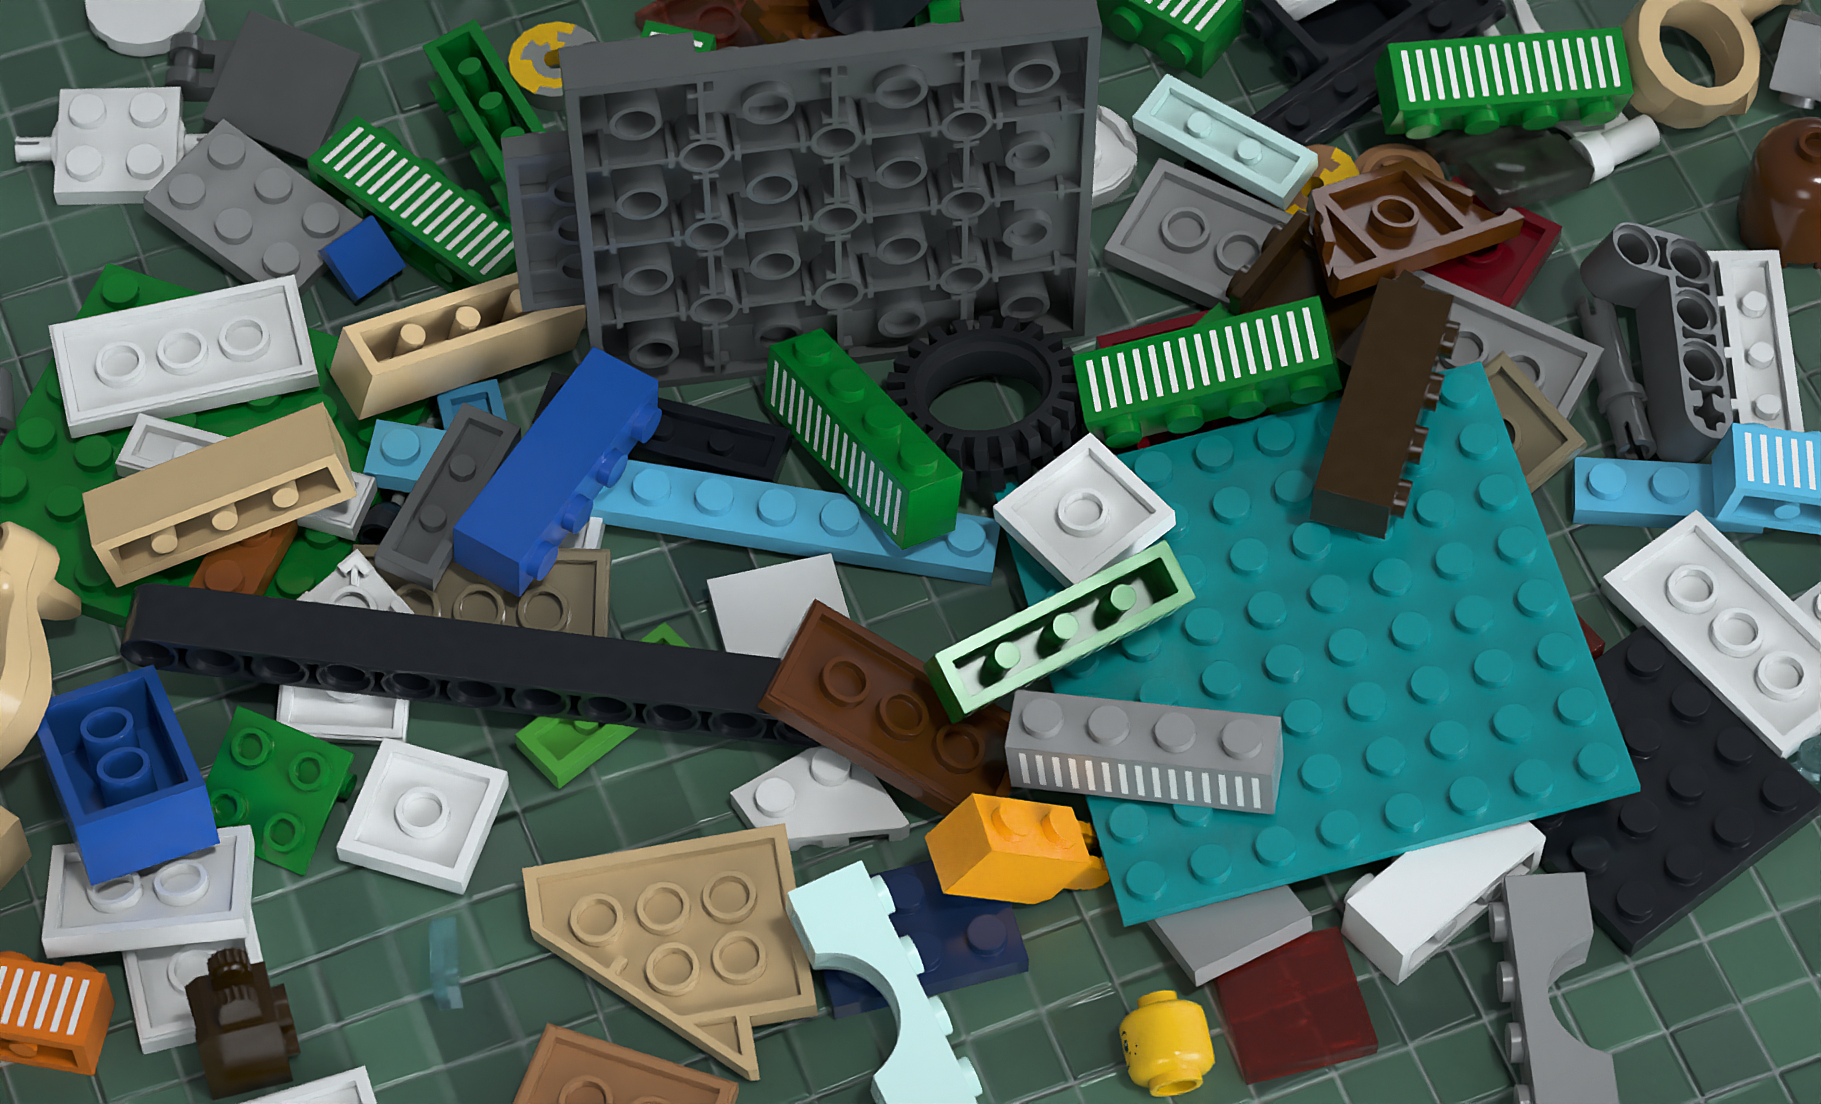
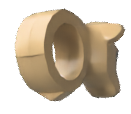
[1618,0,1803,129]
[0,521,81,771]

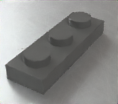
[374,402,521,591]

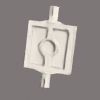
[15,87,207,205]

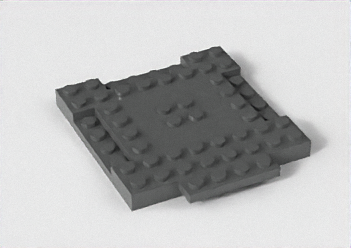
[501,0,1102,389]

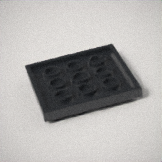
[1529,625,1821,958]

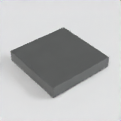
[202,10,363,164]

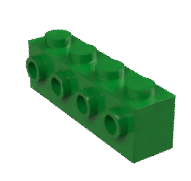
[422,19,547,219]

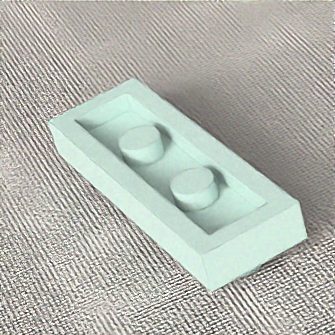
[1132,73,1319,211]

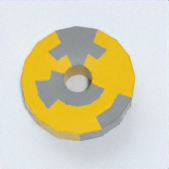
[508,21,598,111]

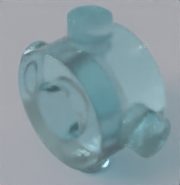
[1790,737,1821,784]

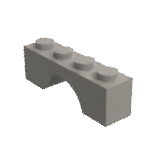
[1489,872,1619,1104]

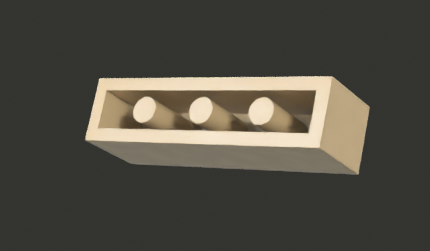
[329,272,586,420]
[82,402,357,588]

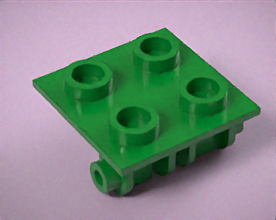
[205,705,357,876]

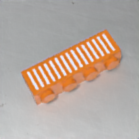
[0,951,115,1076]

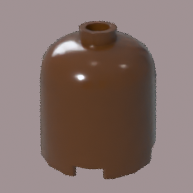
[1737,116,1821,269]

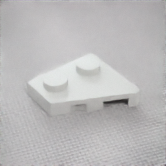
[730,745,910,851]

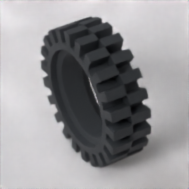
[886,315,1084,492]

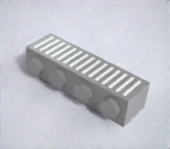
[1005,689,1284,814]

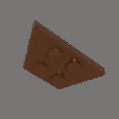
[1306,159,1525,299]

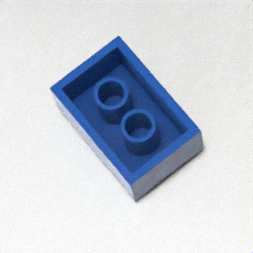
[35,664,220,886]

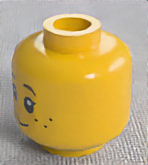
[1119,990,1215,1097]

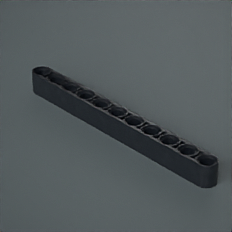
[120,583,823,748]

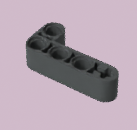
[1580,222,1734,463]

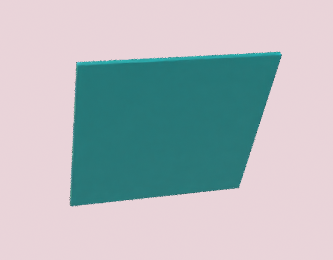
[994,361,1641,927]

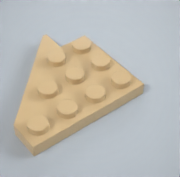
[522,823,818,1081]

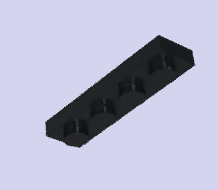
[532,372,792,484]

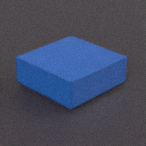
[318,215,406,302]

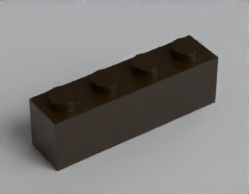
[1310,277,1461,540]

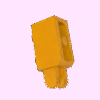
[924,793,1110,905]

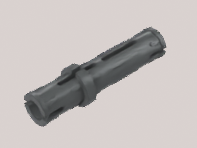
[1574,292,1657,460]

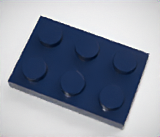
[819,860,1029,1020]

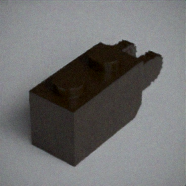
[185,947,301,1101]

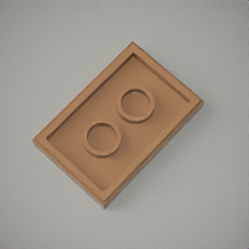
[513,1023,739,1104]

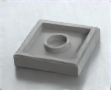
[1146,884,1313,987]

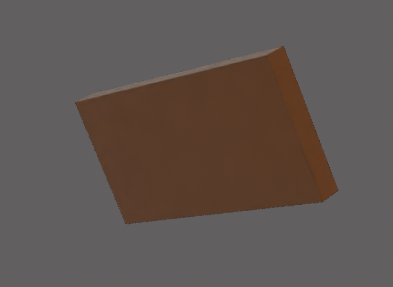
[757,599,1013,816]

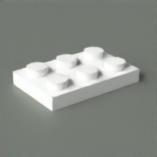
[42,825,255,958]

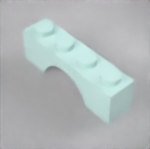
[785,860,982,1104]

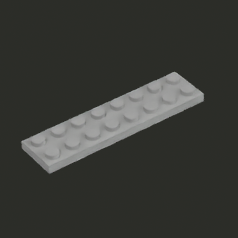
[1104,158,1604,422]

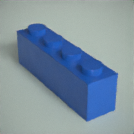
[453,346,662,598]

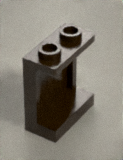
[1225,209,1425,396]

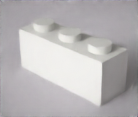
[1341,821,1546,986]

